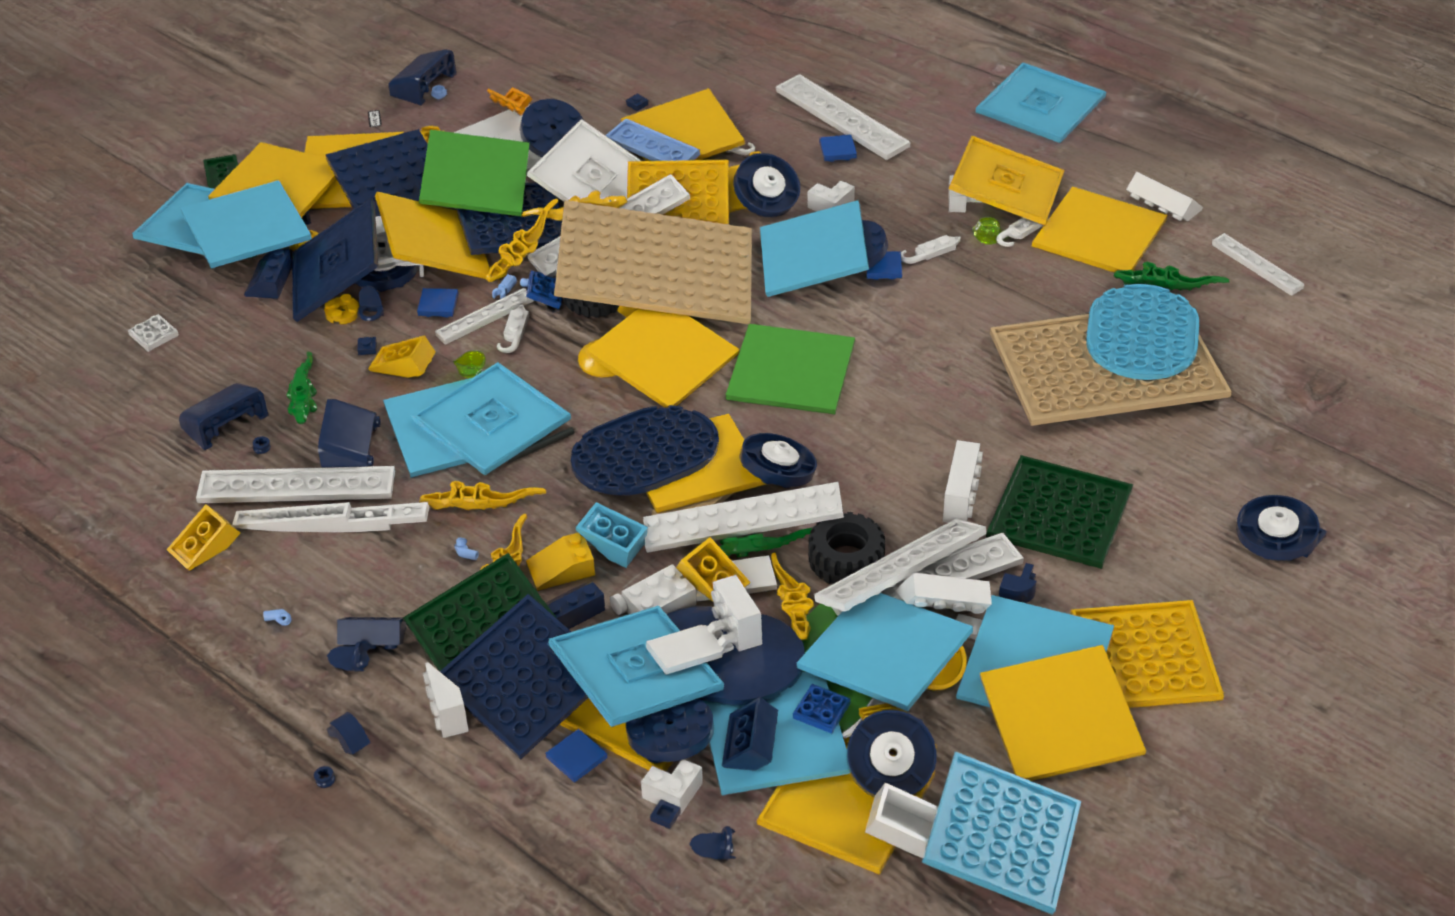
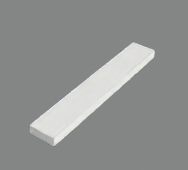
[1212,233,1304,296]
[435,288,535,345]

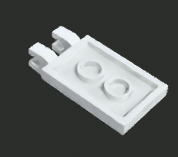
[646,620,735,675]

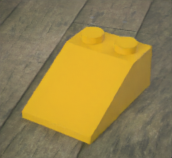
[368,335,436,378]
[166,504,240,571]
[526,533,595,591]
[676,537,751,602]

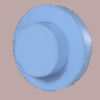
[431,85,447,99]

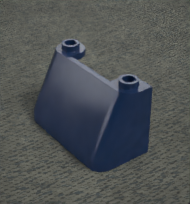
[388,49,456,106]
[179,383,269,450]
[318,399,381,468]

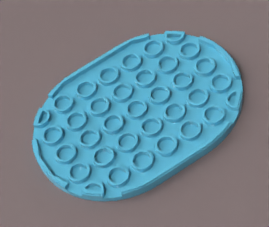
[1086,284,1199,380]

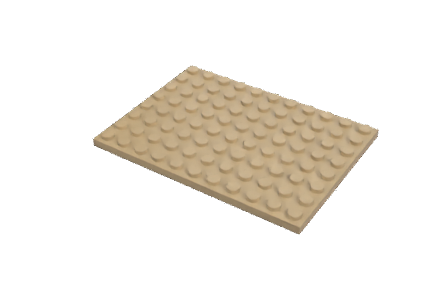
[554,200,752,324]
[990,314,1232,426]

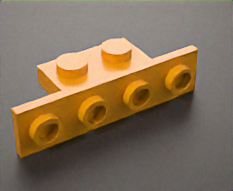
[487,87,533,116]

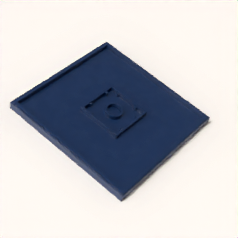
[292,198,379,322]

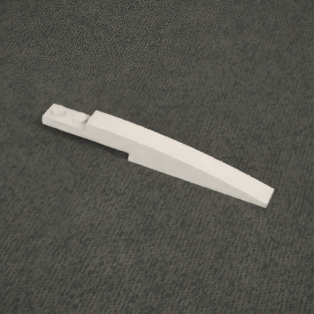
[232,502,429,532]

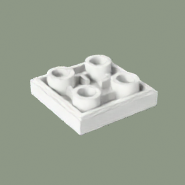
[128,314,179,352]

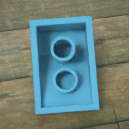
[575,502,648,568]

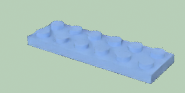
[605,119,700,161]

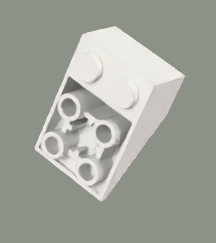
[423,662,469,738]

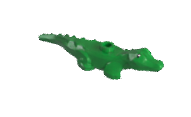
[1114,262,1229,291]
[286,351,317,424]
[719,527,813,558]

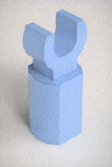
[492,274,517,299]

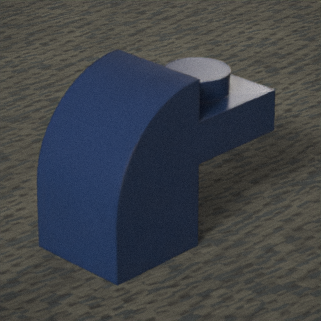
[999,563,1037,603]
[326,712,371,755]

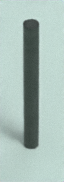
[506,427,574,464]

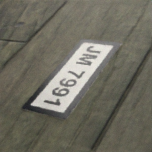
[368,110,382,127]

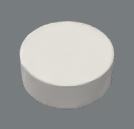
[610,593,627,615]

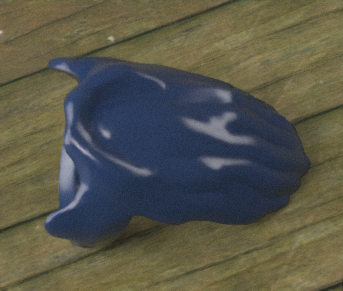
[358,285,384,321]
[327,641,370,672]
[689,826,736,860]

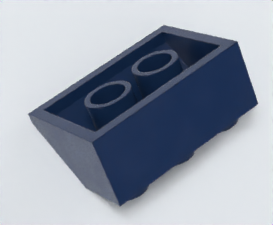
[244,249,292,299]
[546,582,605,629]
[337,617,406,649]
[722,697,778,771]

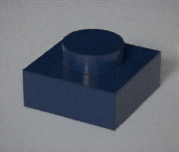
[626,93,649,111]
[357,337,377,355]
[650,800,681,829]

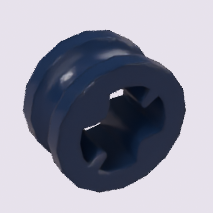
[253,436,271,454]
[314,766,335,788]

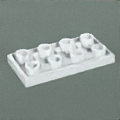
[696,555,777,601]

